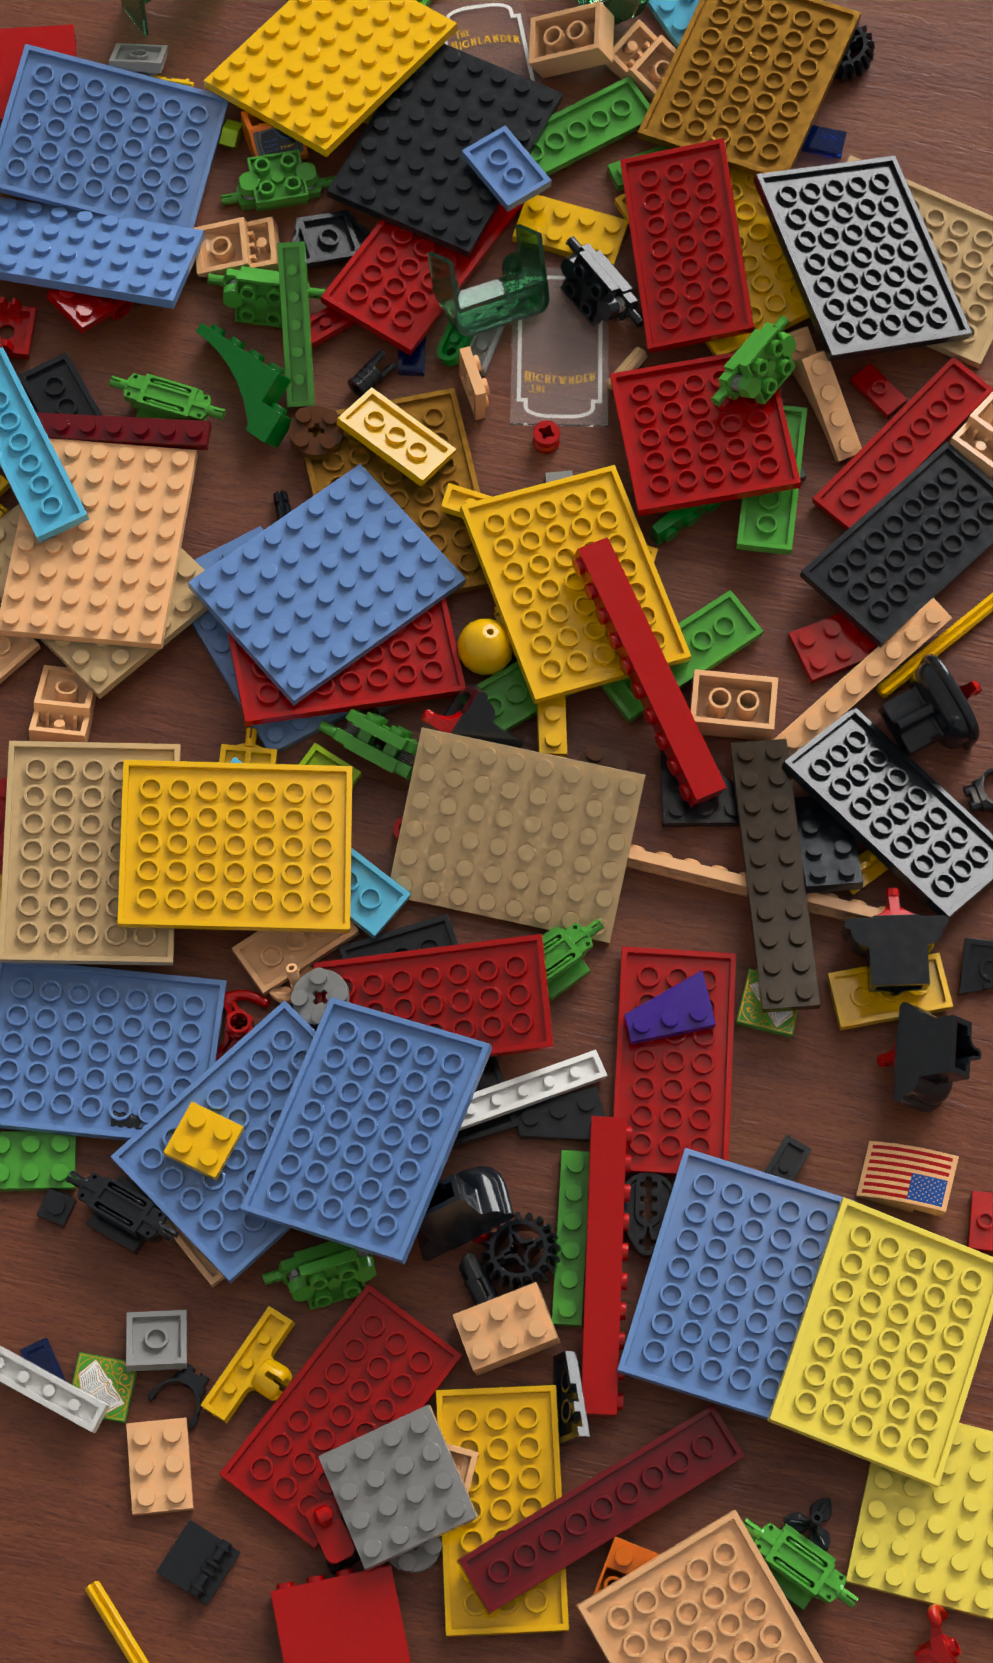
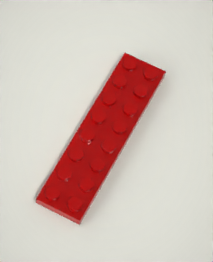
[812,357,993,531]

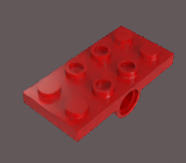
[47,289,133,334]

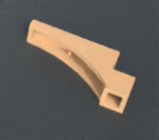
[788,326,862,462]

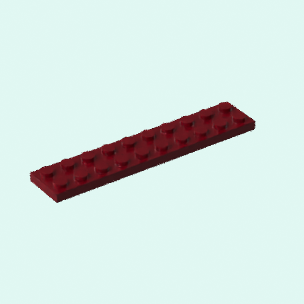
[457,1405,745,1615]

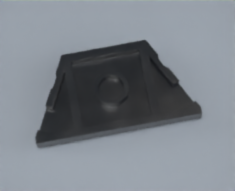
[292,210,370,269]

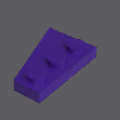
[624,971,716,1045]

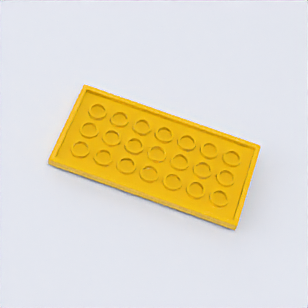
[436,1385,569,1637]

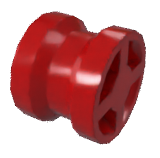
[533,420,560,454]

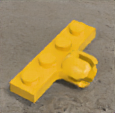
[201,1306,295,1424]

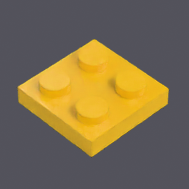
[163,1101,244,1181]

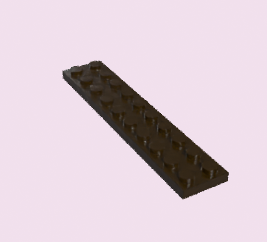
[730,739,821,1013]

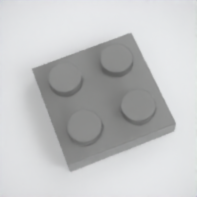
[109,43,168,76]
[126,1310,187,1371]

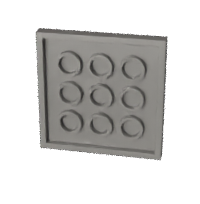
[318,1405,478,1571]

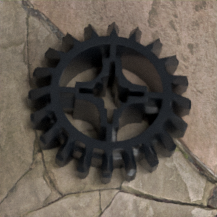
[832,23,875,83]
[481,1212,561,1291]

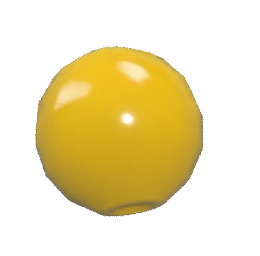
[457,619,514,675]

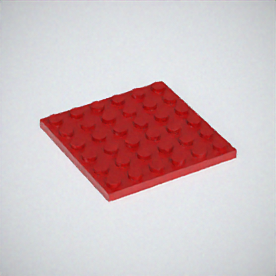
[610,352,801,516]

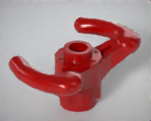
[217,990,270,1060]
[914,1604,961,1663]

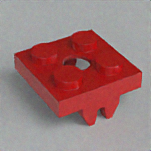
[0,297,38,360]

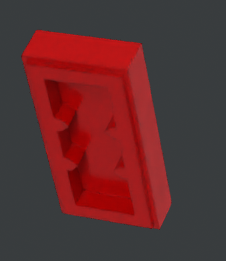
[850,363,907,419]
[967,1191,993,1253]

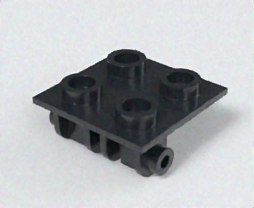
[156,1520,241,1605]

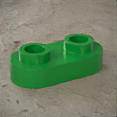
[437,316,475,366]

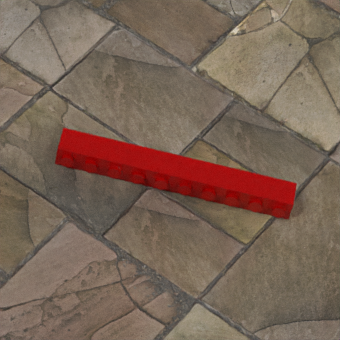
[572,537,727,807]
[581,1116,632,1418]

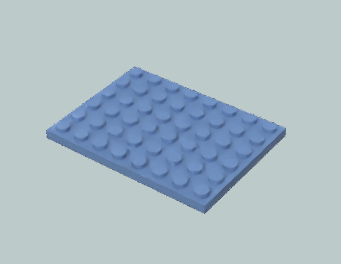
[0,44,229,229]
[188,464,466,706]
[0,963,227,1141]
[240,997,493,1264]
[110,1000,316,1284]
[617,1148,854,1420]

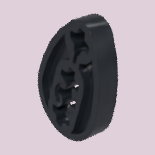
[624,1172,673,1259]

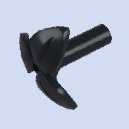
[783,1497,832,1551]

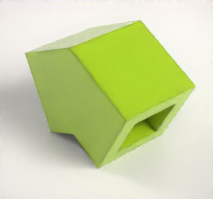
[219,119,242,149]

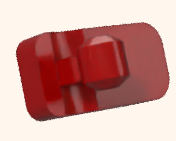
[305,1499,355,1565]

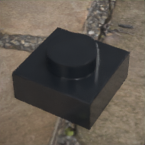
[37,1188,77,1228]

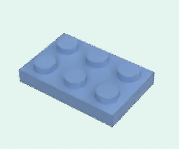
[462,125,551,212]

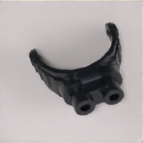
[963,768,993,813]
[148,1363,210,1429]

